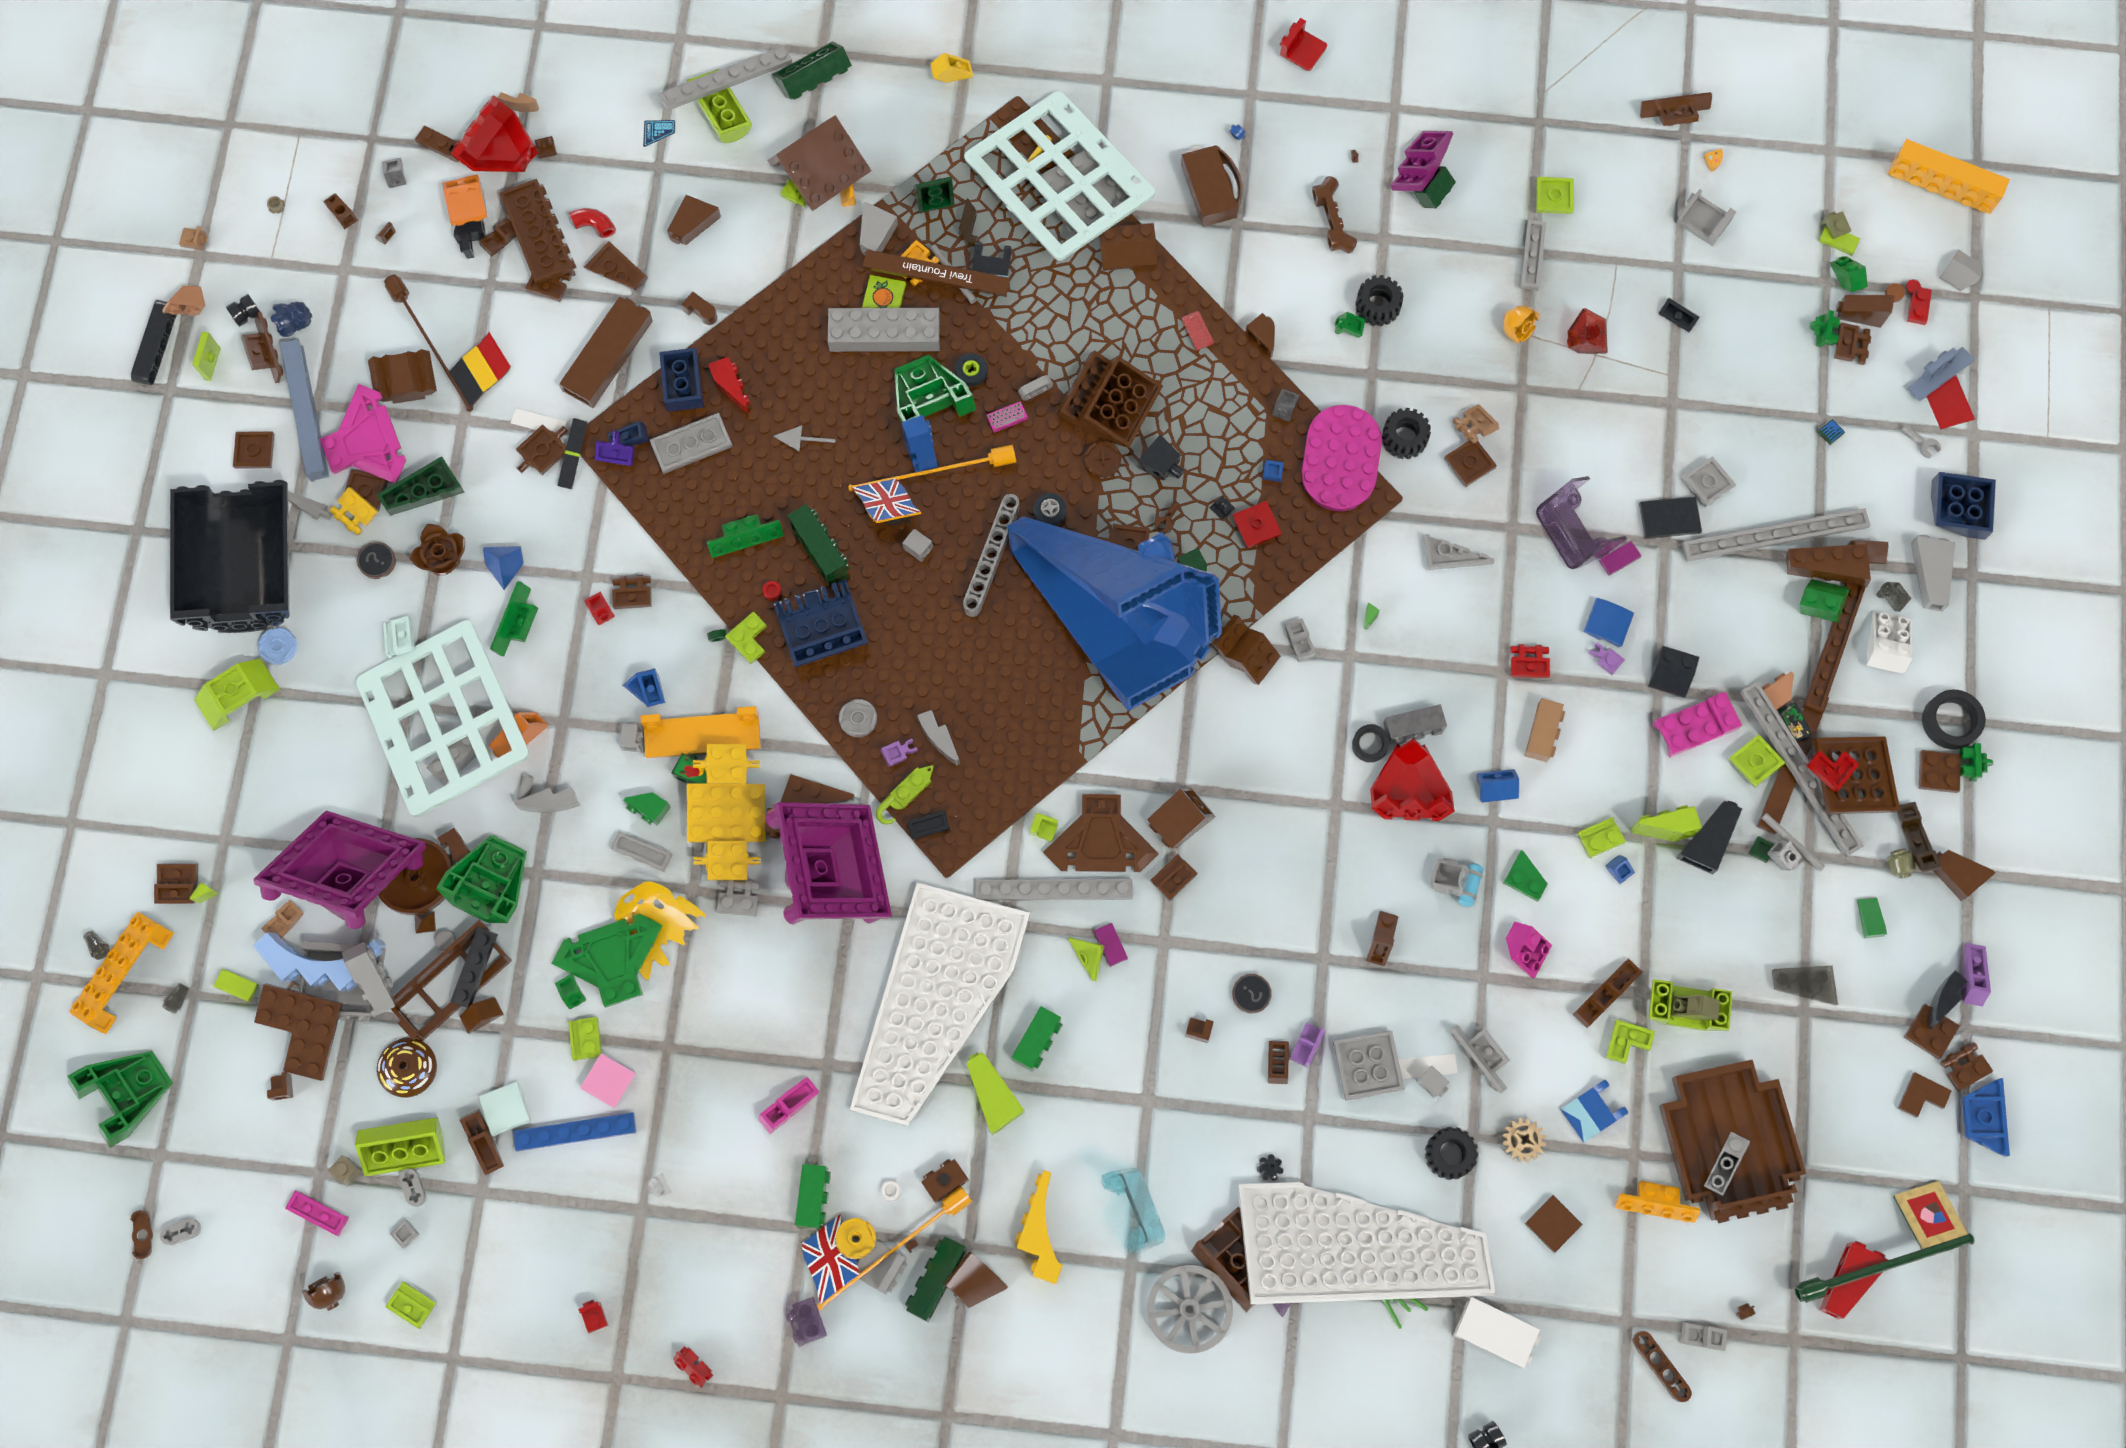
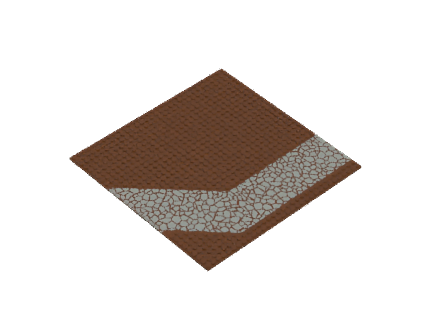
[580,96,1403,878]

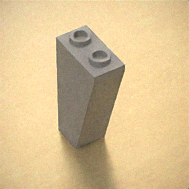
[1911,535,1955,611]

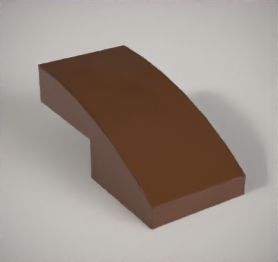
[479,218,516,257]

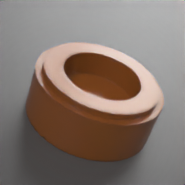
[1885,283,1905,303]

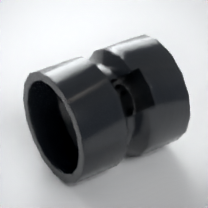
[226,294,260,327]
[1468,1421,1507,1448]

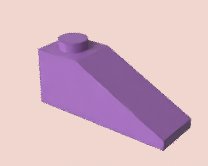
[1961,943,1991,1007]

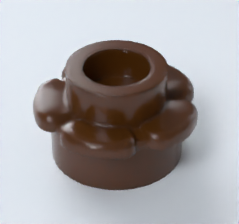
[1736,1303,1756,1320]

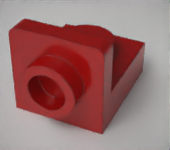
[584,591,615,625]
[578,1300,609,1334]

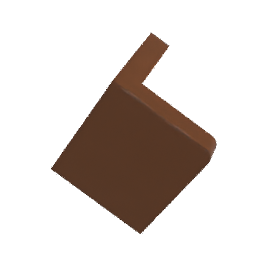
[1185,1018,1214,1043]
[267,1072,293,1101]

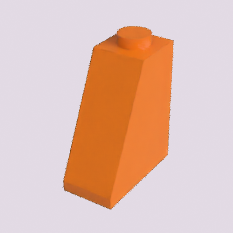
[489,712,549,758]

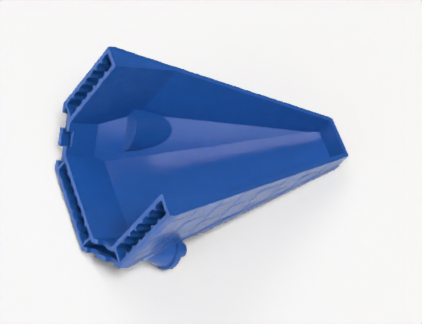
[1007,516,1222,711]

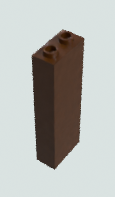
[559,296,653,408]

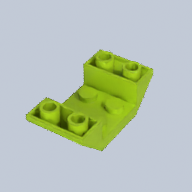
[194,659,280,731]
[1649,979,1733,1031]

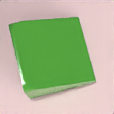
[1364,602,1379,630]

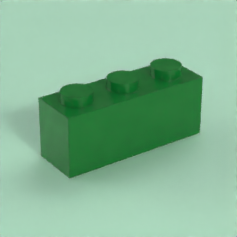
[1011,1006,1063,1072]
[795,1164,831,1229]

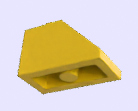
[930,53,973,83]

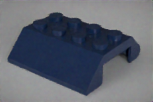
[774,579,868,667]

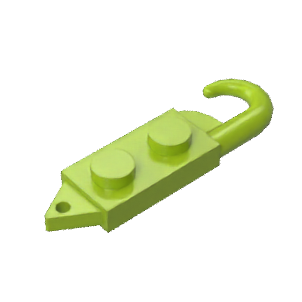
[876,765,934,825]

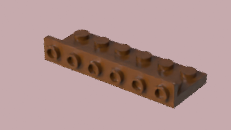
[499,178,577,285]

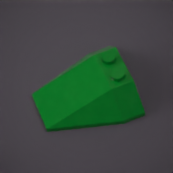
[436,835,527,923]

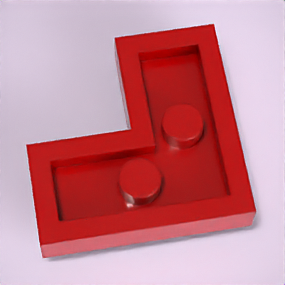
[1806,751,1859,792]

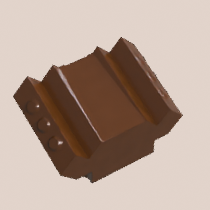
[368,349,437,404]

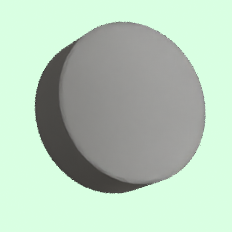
[435,931,456,951]

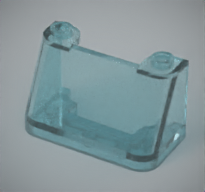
[1101,1168,1165,1256]

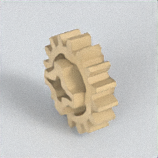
[1501,1118,1546,1162]

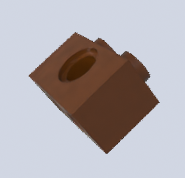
[921,1159,969,1204]

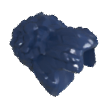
[270,301,313,337]

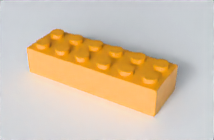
[1888,139,2010,214]

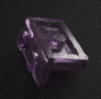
[786,1297,828,1347]

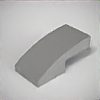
[1285,618,1316,662]
[1680,1322,1727,1351]

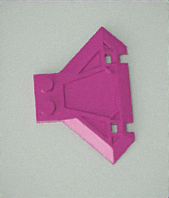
[320,384,406,483]

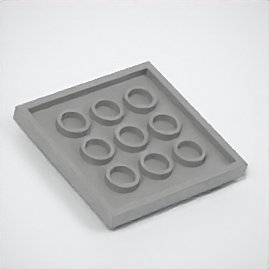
[1040,150,1130,236]

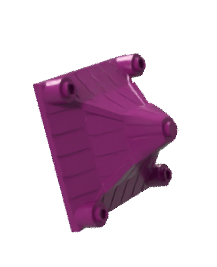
[766,802,892,925]
[253,810,426,929]

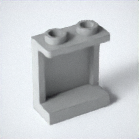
[1676,189,1736,246]

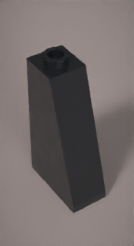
[1677,801,1743,875]

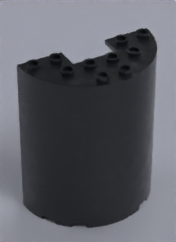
[170,480,290,633]

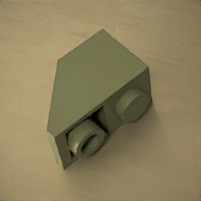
[1671,995,1720,1021]

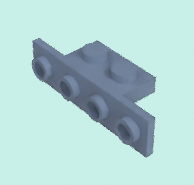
[1907,347,1975,402]

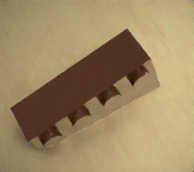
[1786,544,1871,587]

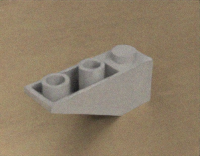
[1704,1132,1750,1196]

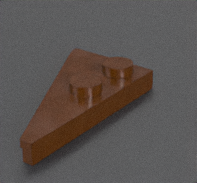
[780,774,855,804]

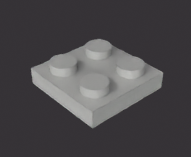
[1682,456,1736,508]

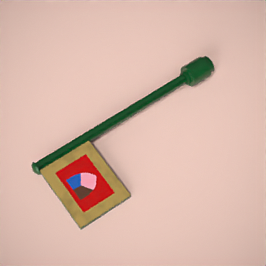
[1794,1181,1975,1303]

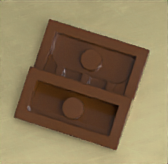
[154,864,198,904]

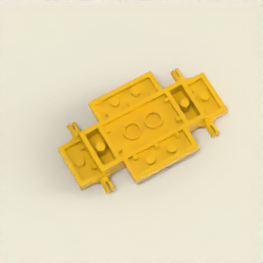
[687,744,766,881]

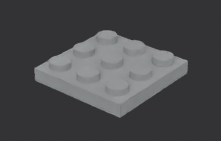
[1333,1031,1405,1101]

